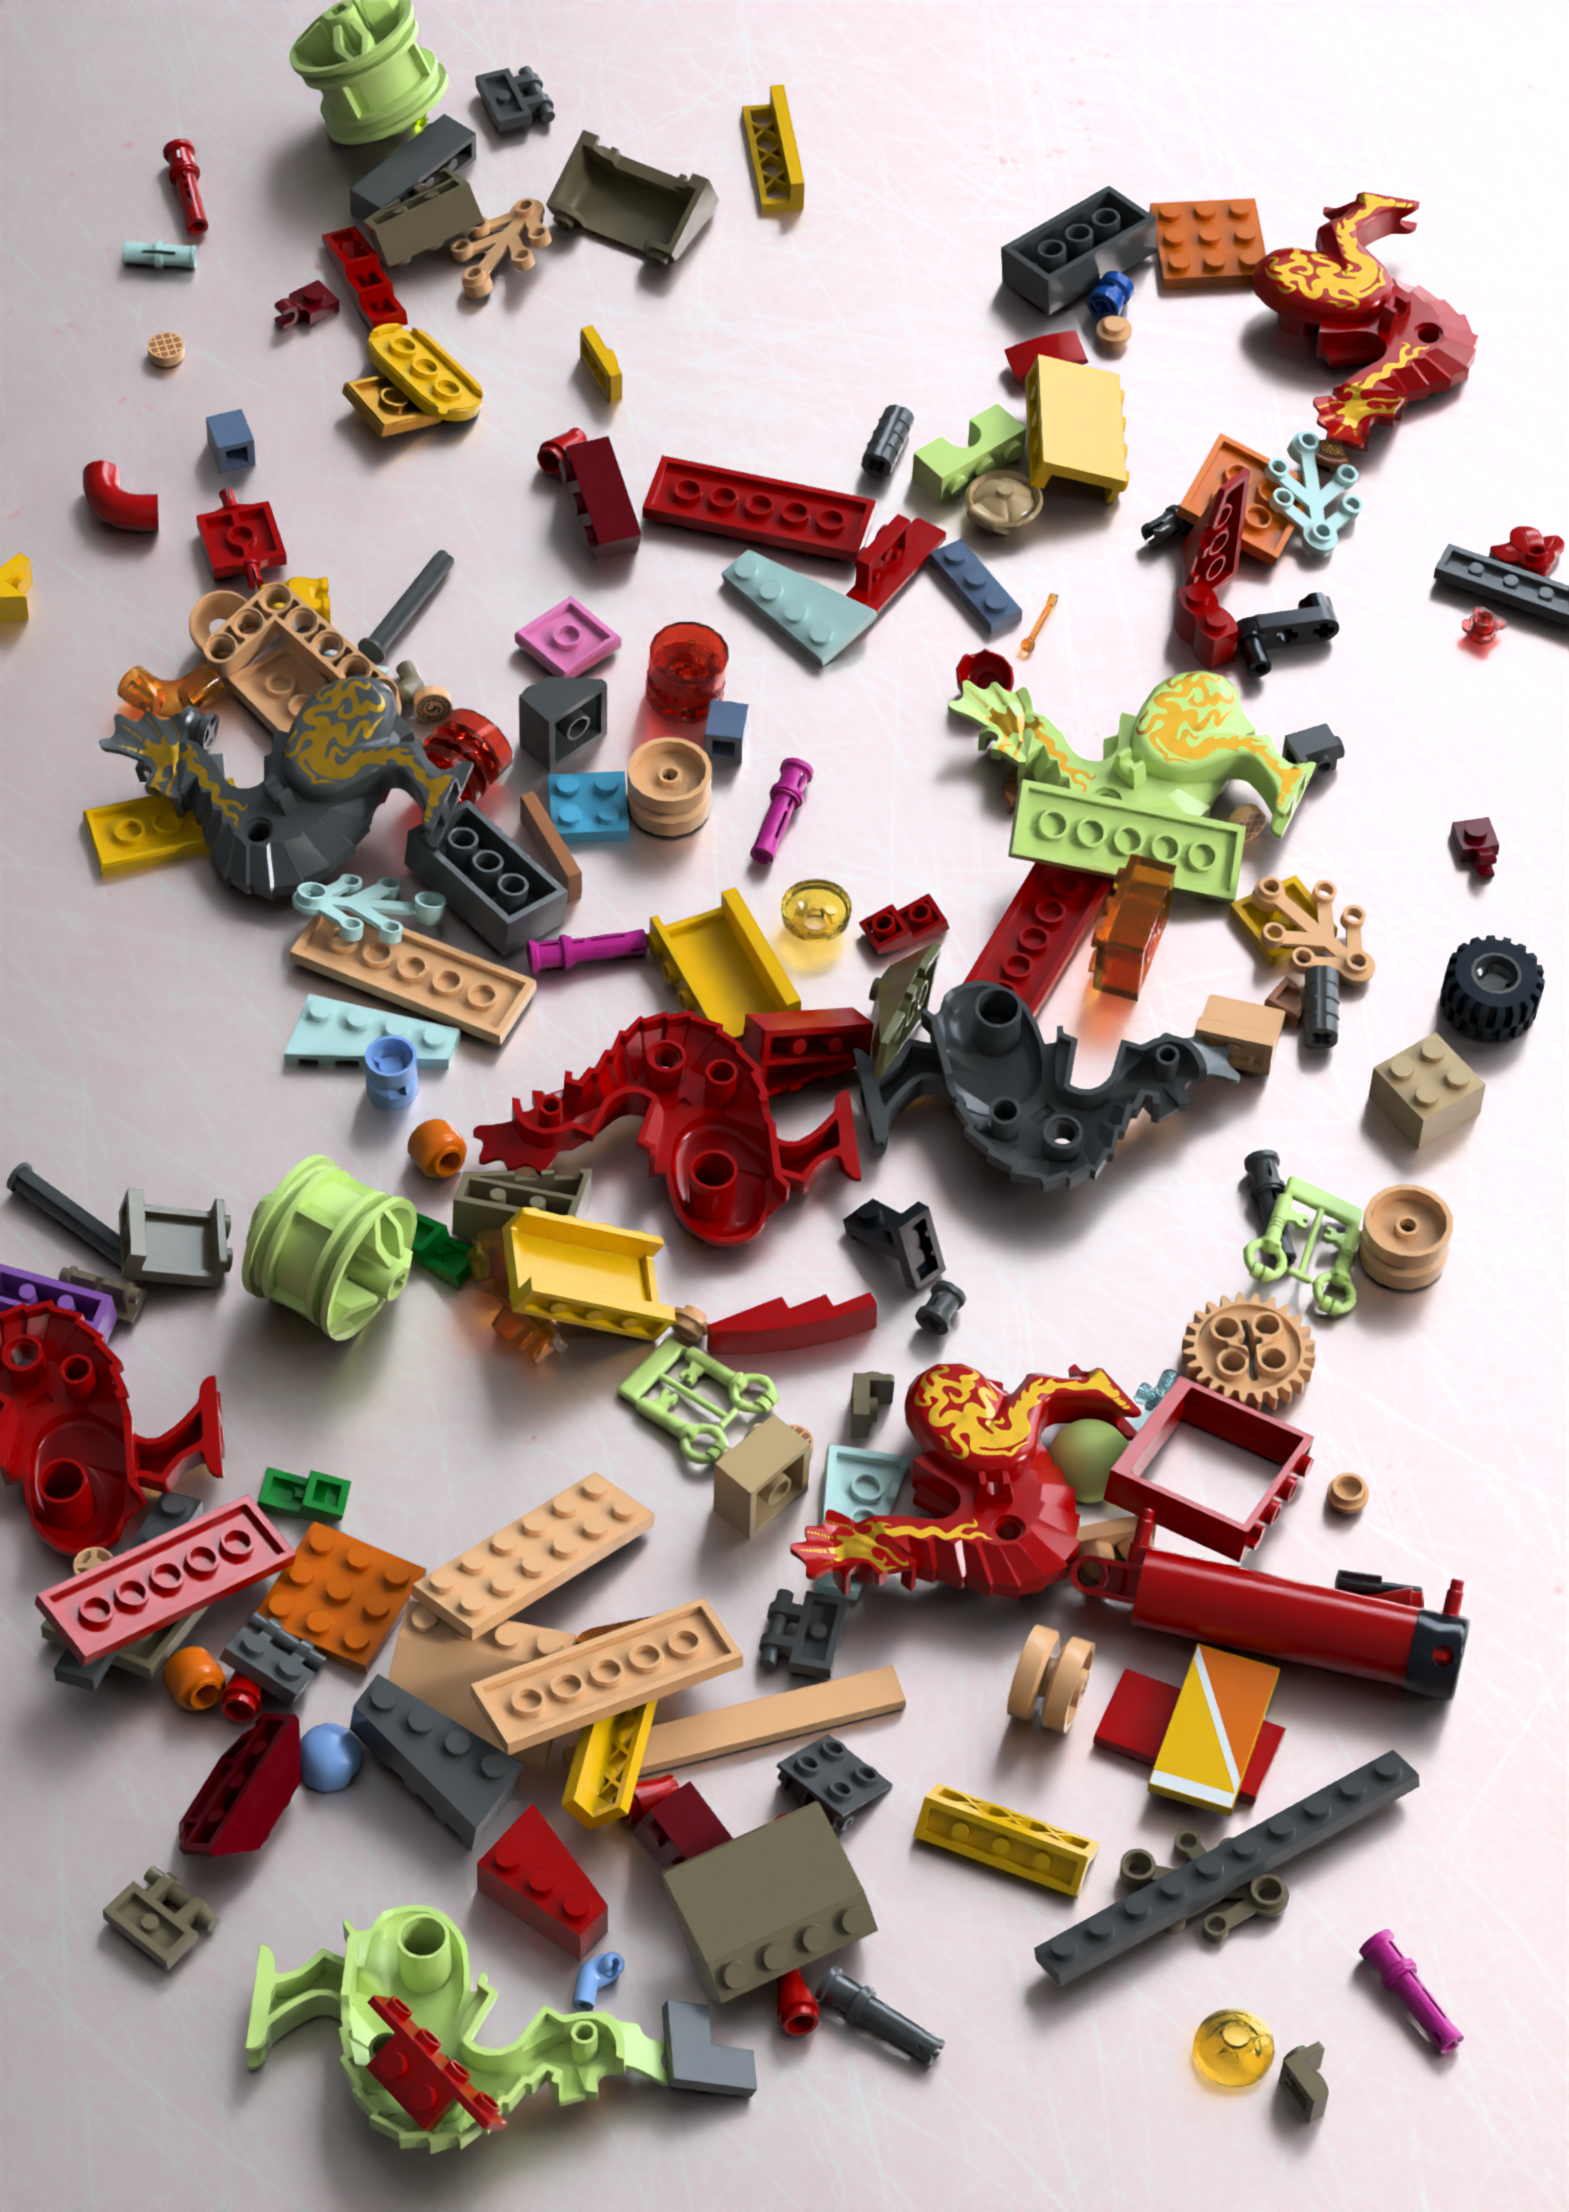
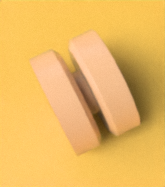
[627,737,712,836]
[1359,1184,1453,1290]
[1007,1624,1095,1733]

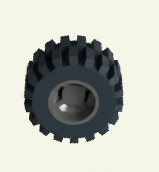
[1440,935,1545,1043]

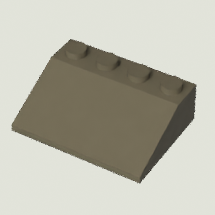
[660,1801,878,2003]

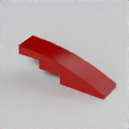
[322,226,408,330]
[707,1292,878,1355]

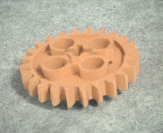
[1181,1292,1316,1412]

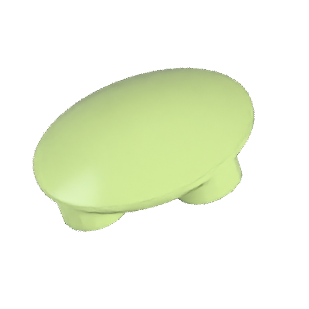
[1049,1419,1129,1503]

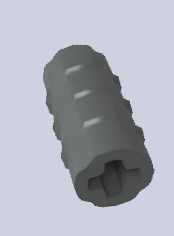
[861,404,915,478]
[1303,965,1340,1049]

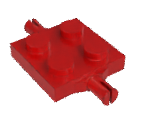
[196,488,287,590]

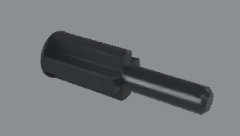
[1335,1569,1423,1595]

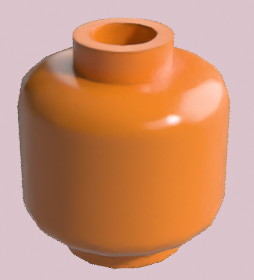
[407,1119,467,1179]
[163,1646,226,1711]

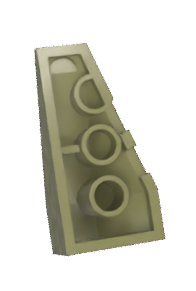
[869,943,942,1079]

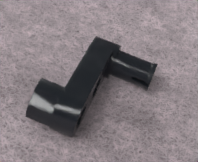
[1236,592,1340,677]

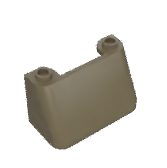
[546,130,719,266]

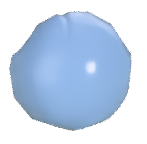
[300,1723,363,1792]

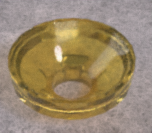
[781,879,852,942]
[1193,2008,1275,2087]

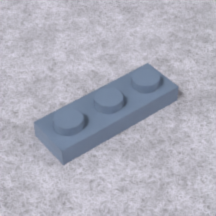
[929,539,1023,635]

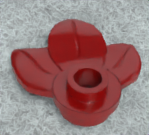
[1490,526,1565,576]

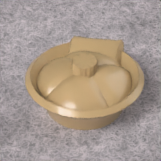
[965,470,1043,535]

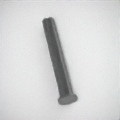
[358,550,454,663]
[7,1162,121,1266]

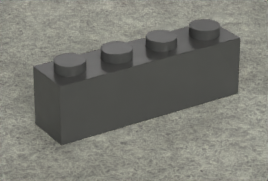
[349,114,477,222]

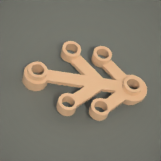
[450,198,552,298]
[1251,876,1376,986]

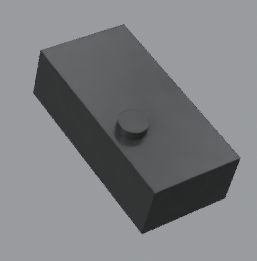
[1001,185,1157,314]
[404,799,568,956]

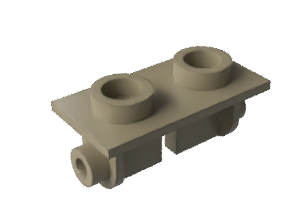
[59,1265,147,1324]

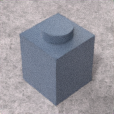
[206,409,256,473]
[704,700,749,763]

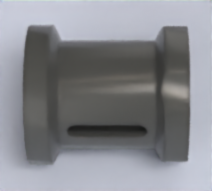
[915,1280,966,1335]

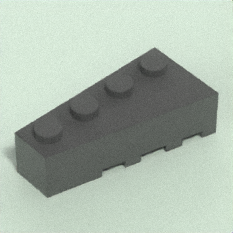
[350,1674,524,1852]

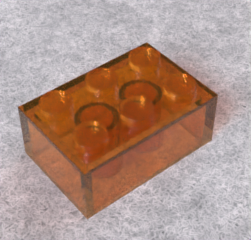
[1088,853,1176,1002]

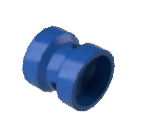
[1086,271,1134,319]

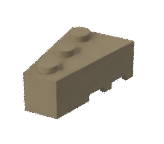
[363,167,484,267]
[452,1168,592,1245]

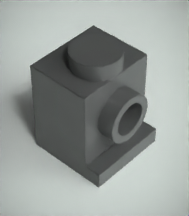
[1282,723,1345,777]

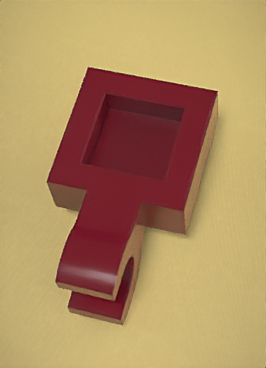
[275,280,340,329]
[1451,817,1500,879]

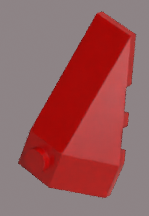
[1179,468,1250,592]

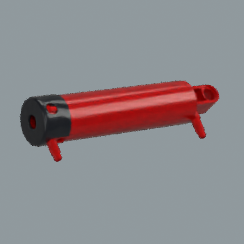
[1070,1508,1471,1701]

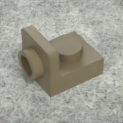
[851,1371,895,1438]
[1278,2041,1329,2123]

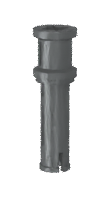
[1244,1149,1297,1266]
[815,1965,945,2065]

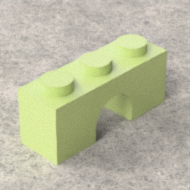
[912,403,1026,504]

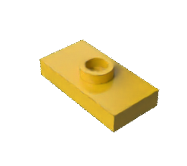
[580,325,622,402]

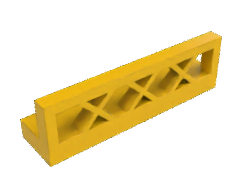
[742,85,805,212]
[561,1699,658,1830]
[913,1783,1100,1897]

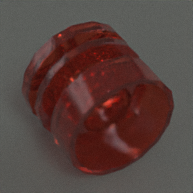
[645,622,729,724]
[422,708,512,805]

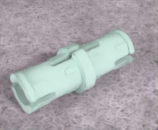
[122,240,197,269]

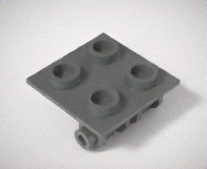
[776,1734,893,1831]

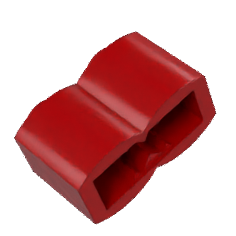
[1173,581,1238,670]

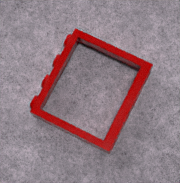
[1103,1376,1315,1563]

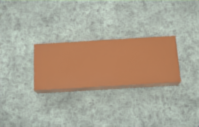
[520,791,582,902]

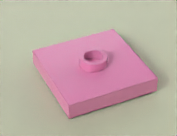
[515,596,621,678]

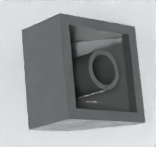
[519,676,607,772]

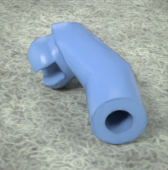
[572,1952,624,2011]

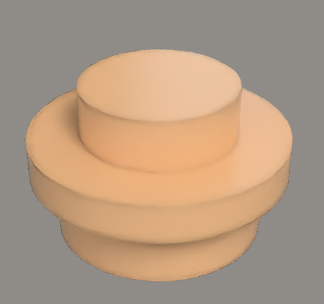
[1096,315,1132,349]
[671,1305,709,1341]
[1327,1472,1369,1513]

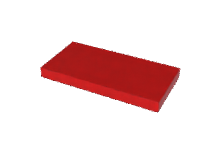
[1093,1668,1286,1804]

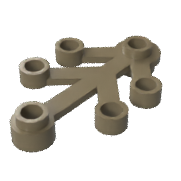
[1119,1829,1289,1943]

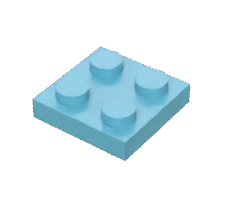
[548,771,629,843]

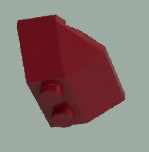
[179,1713,301,1857]

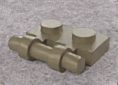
[103,1866,220,1971]

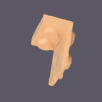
[1194,994,1286,1076]

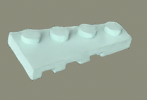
[721,549,878,667]
[284,994,461,1069]
[815,1444,911,1600]

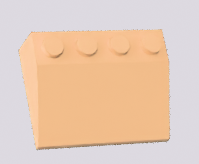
[388,1600,576,1769]

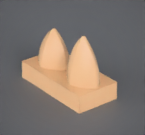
[1073,1515,1156,1582]

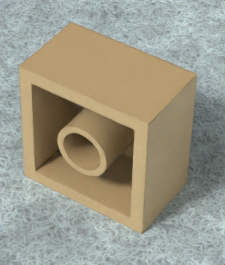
[1369,1032,1486,1149]
[713,1414,810,1540]

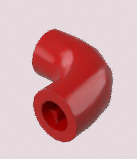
[83,460,159,532]

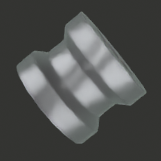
[181,705,220,750]

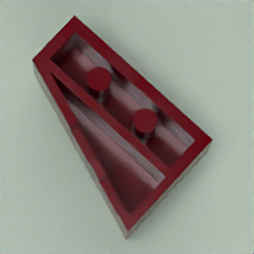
[559,436,642,560]
[631,1781,733,1870]

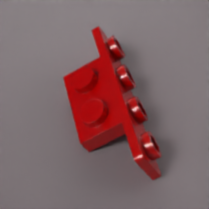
[845,514,946,615]
[366,1995,507,2132]

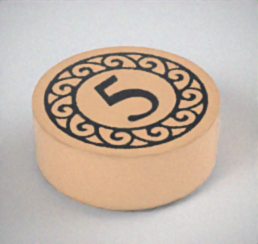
[413,686,452,723]

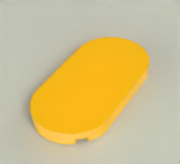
[366,323,483,421]

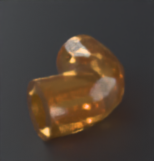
[117,663,225,718]

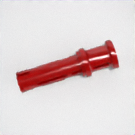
[163,139,208,235]

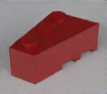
[742,1007,874,1097]
[477,1803,608,1962]

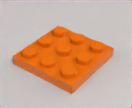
[1149,198,1266,289]
[1175,433,1305,567]
[257,1521,427,1675]

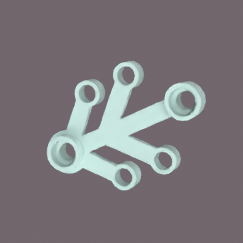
[1264,431,1363,555]
[292,874,446,944]

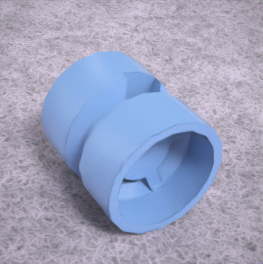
[365,1035,418,1110]

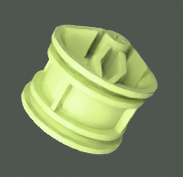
[289,0,449,145]
[242,1154,417,1341]

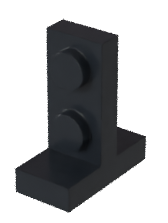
[843,1198,946,1292]

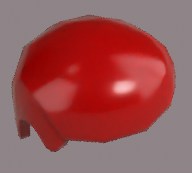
[956,649,1015,695]

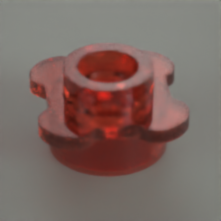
[1461,606,1506,644]

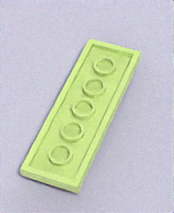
[1008,779,1246,903]

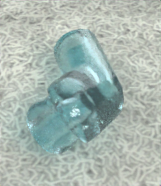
[1133,1369,1181,1411]

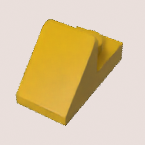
[0,552,33,623]

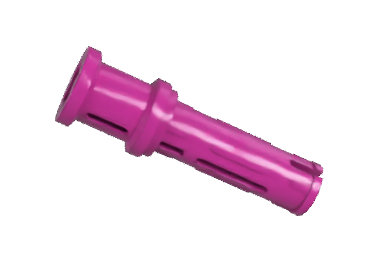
[750,757,814,864]
[526,929,648,975]
[1359,1929,1464,2054]

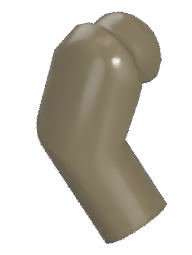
[396,660,424,709]

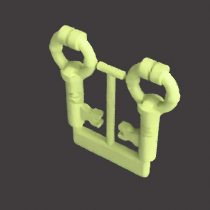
[1243,1176,1363,1317]
[617,1337,779,1465]

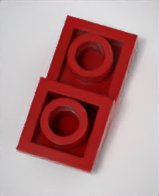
[1004,331,1089,385]
[859,893,950,954]

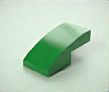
[411,1212,484,1288]
[257,1467,351,1521]

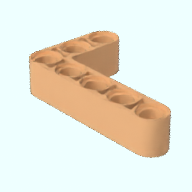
[203,582,402,715]

